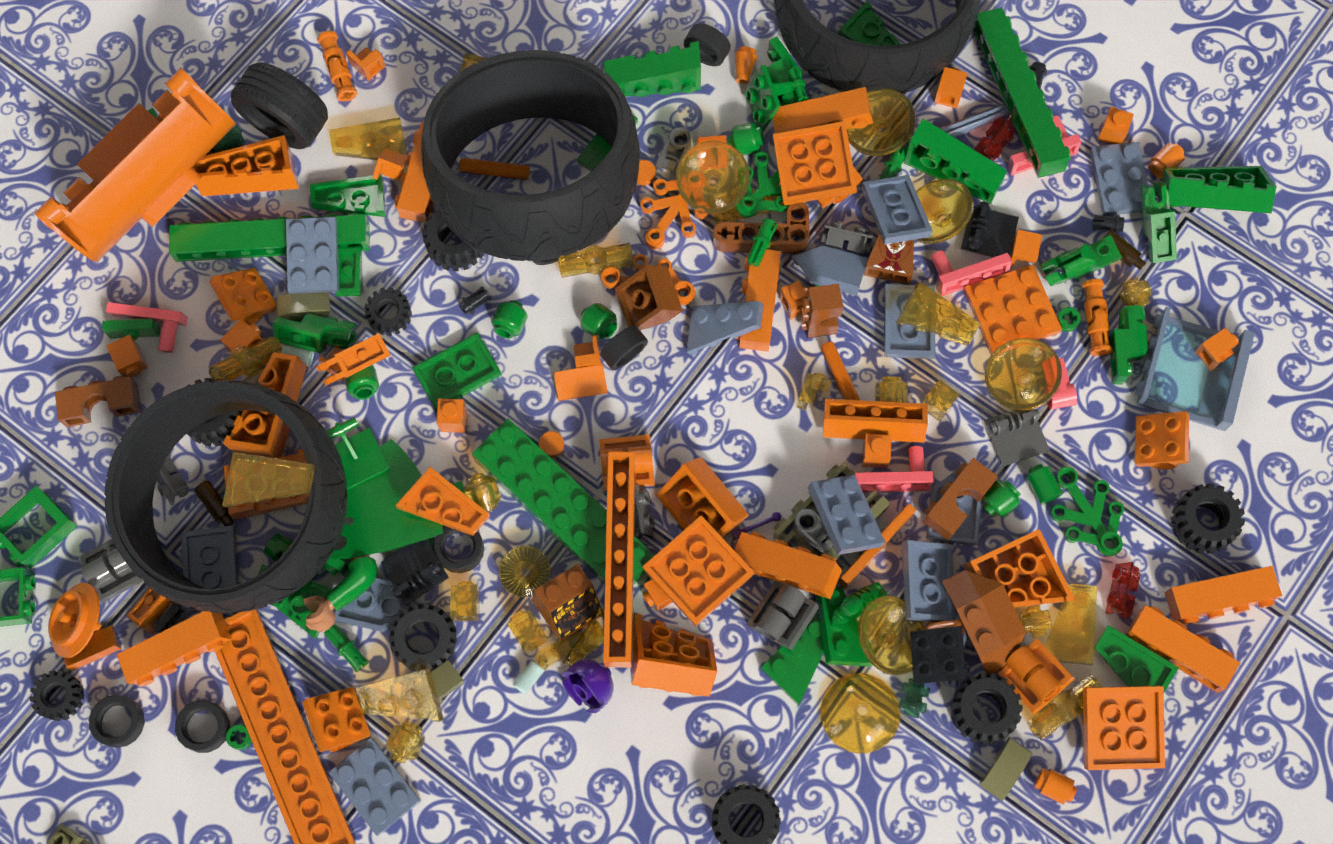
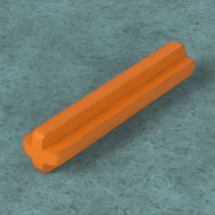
[459,157,530,180]
[821,341,860,400]

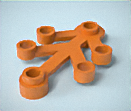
[640,170,709,250]
[601,254,696,305]

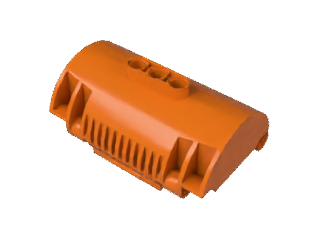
[34,68,236,262]

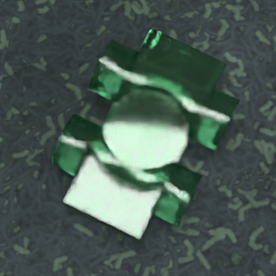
[899,678,930,718]

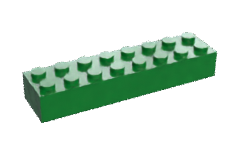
[472,419,655,586]

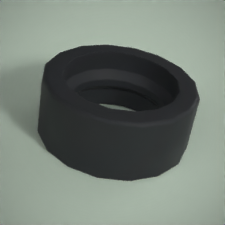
[684,23,731,67]
[600,325,648,370]
[433,526,484,573]
[88,695,145,748]
[175,700,230,753]

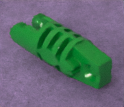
[832,582,887,624]

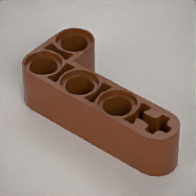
[713,202,809,254]

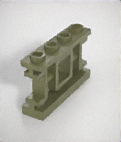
[773,462,890,562]

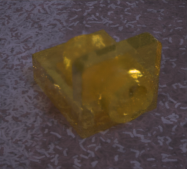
[796,373,832,411]

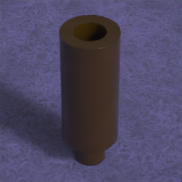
[1102,229,1147,270]
[194,481,234,526]

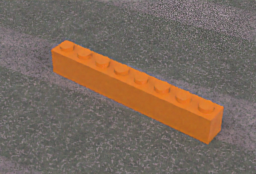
[603,452,635,668]

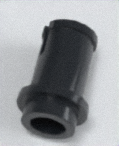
[1029,62,1047,89]
[1092,214,1124,234]
[458,286,491,315]
[152,602,184,633]

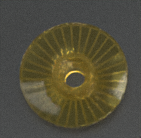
[499,546,551,597]

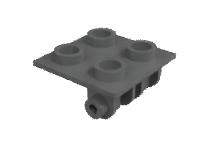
[984,405,1050,467]

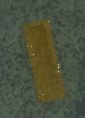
[562,620,604,667]
[534,631,587,671]

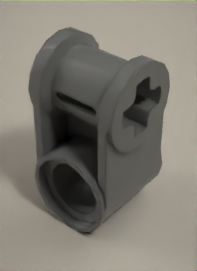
[656,127,691,177]
[793,509,833,557]

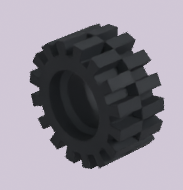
[364,287,412,336]
[29,670,85,721]

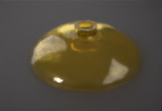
[847,89,916,156]
[676,141,750,214]
[915,179,974,244]
[985,338,1062,411]
[858,596,924,675]
[820,673,901,754]

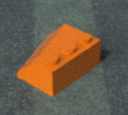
[963,529,1075,607]
[630,612,717,697]

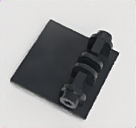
[960,201,1019,257]
[381,539,449,606]
[910,626,970,685]

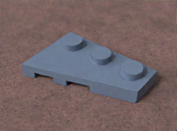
[686,301,763,355]

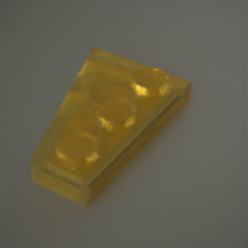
[329,117,407,164]
[896,282,981,346]
[222,452,315,507]
[1045,584,1097,666]
[356,668,444,722]

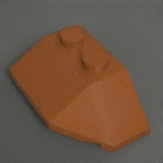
[942,570,1026,675]

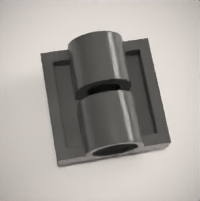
[78,539,144,603]
[747,581,819,651]

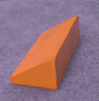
[554,364,608,401]
[127,588,177,634]
[64,625,122,671]

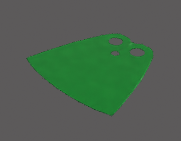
[330,440,443,559]

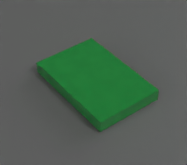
[412,332,502,411]

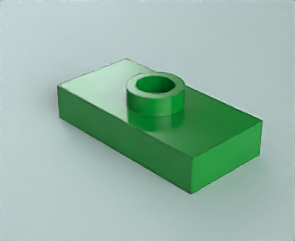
[335,247,362,297]
[102,319,160,340]

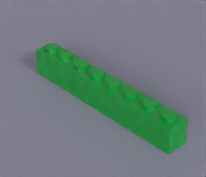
[973,8,1071,178]
[169,212,370,262]

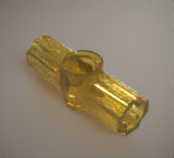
[558,243,634,278]
[209,336,282,381]
[1027,674,1102,740]

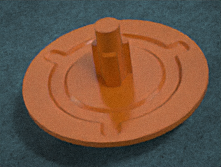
[48,583,101,658]

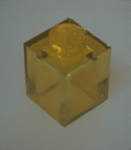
[922,379,960,422]
[450,581,480,621]
[507,610,548,654]

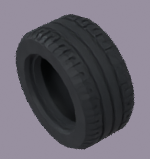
[231,62,328,150]

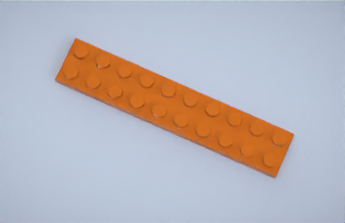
[215,609,356,844]

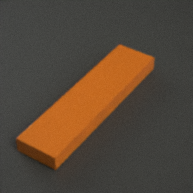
[839,503,916,590]

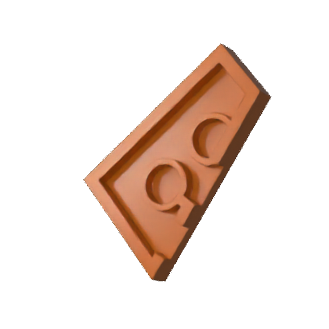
[396,467,490,536]

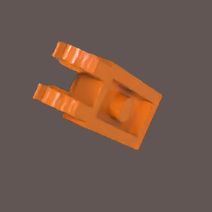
[316,333,391,385]

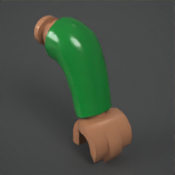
[304,555,377,632]

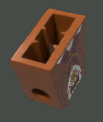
[864,234,914,285]

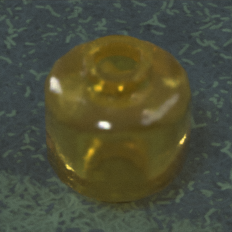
[875,376,908,403]
[464,473,501,512]
[386,721,425,763]

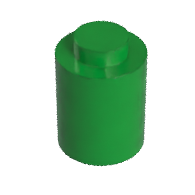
[1026,464,1064,505]

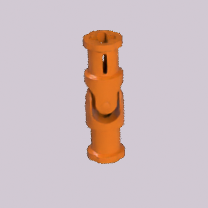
[317,31,358,102]
[1081,279,1113,356]

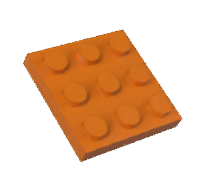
[773,121,857,206]
[964,264,1062,355]
[642,515,755,627]
[1083,686,1165,770]

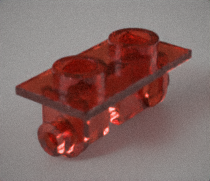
[974,116,1015,162]
[1105,562,1141,619]

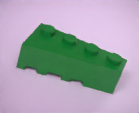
[604,41,701,97]
[904,118,1007,204]
[1162,166,1277,214]

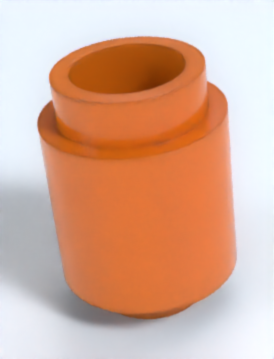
[1148,143,1185,179]
[1034,768,1077,805]

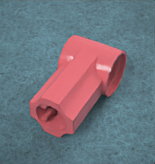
[1041,357,1077,410]

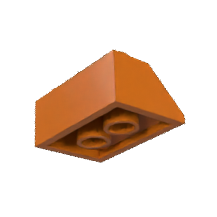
[656,457,749,539]

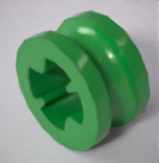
[1057,307,1081,332]
[226,725,252,750]

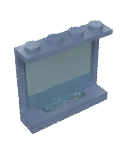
[1135,307,1255,431]

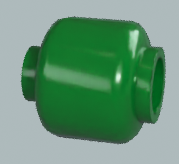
[728,122,764,156]
[491,300,528,339]
[580,303,618,340]
[344,365,379,400]
[982,480,1021,518]

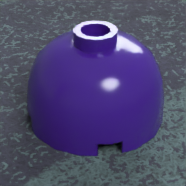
[561,659,614,714]

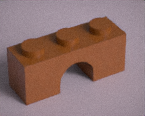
[800,283,843,338]
[55,375,141,428]
[924,458,998,541]

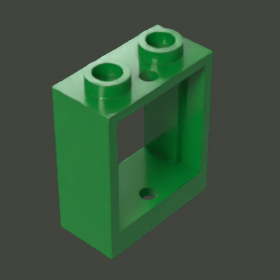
[0,486,78,569]
[0,567,36,627]

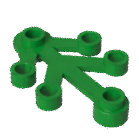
[736,151,789,218]
[1050,467,1124,557]

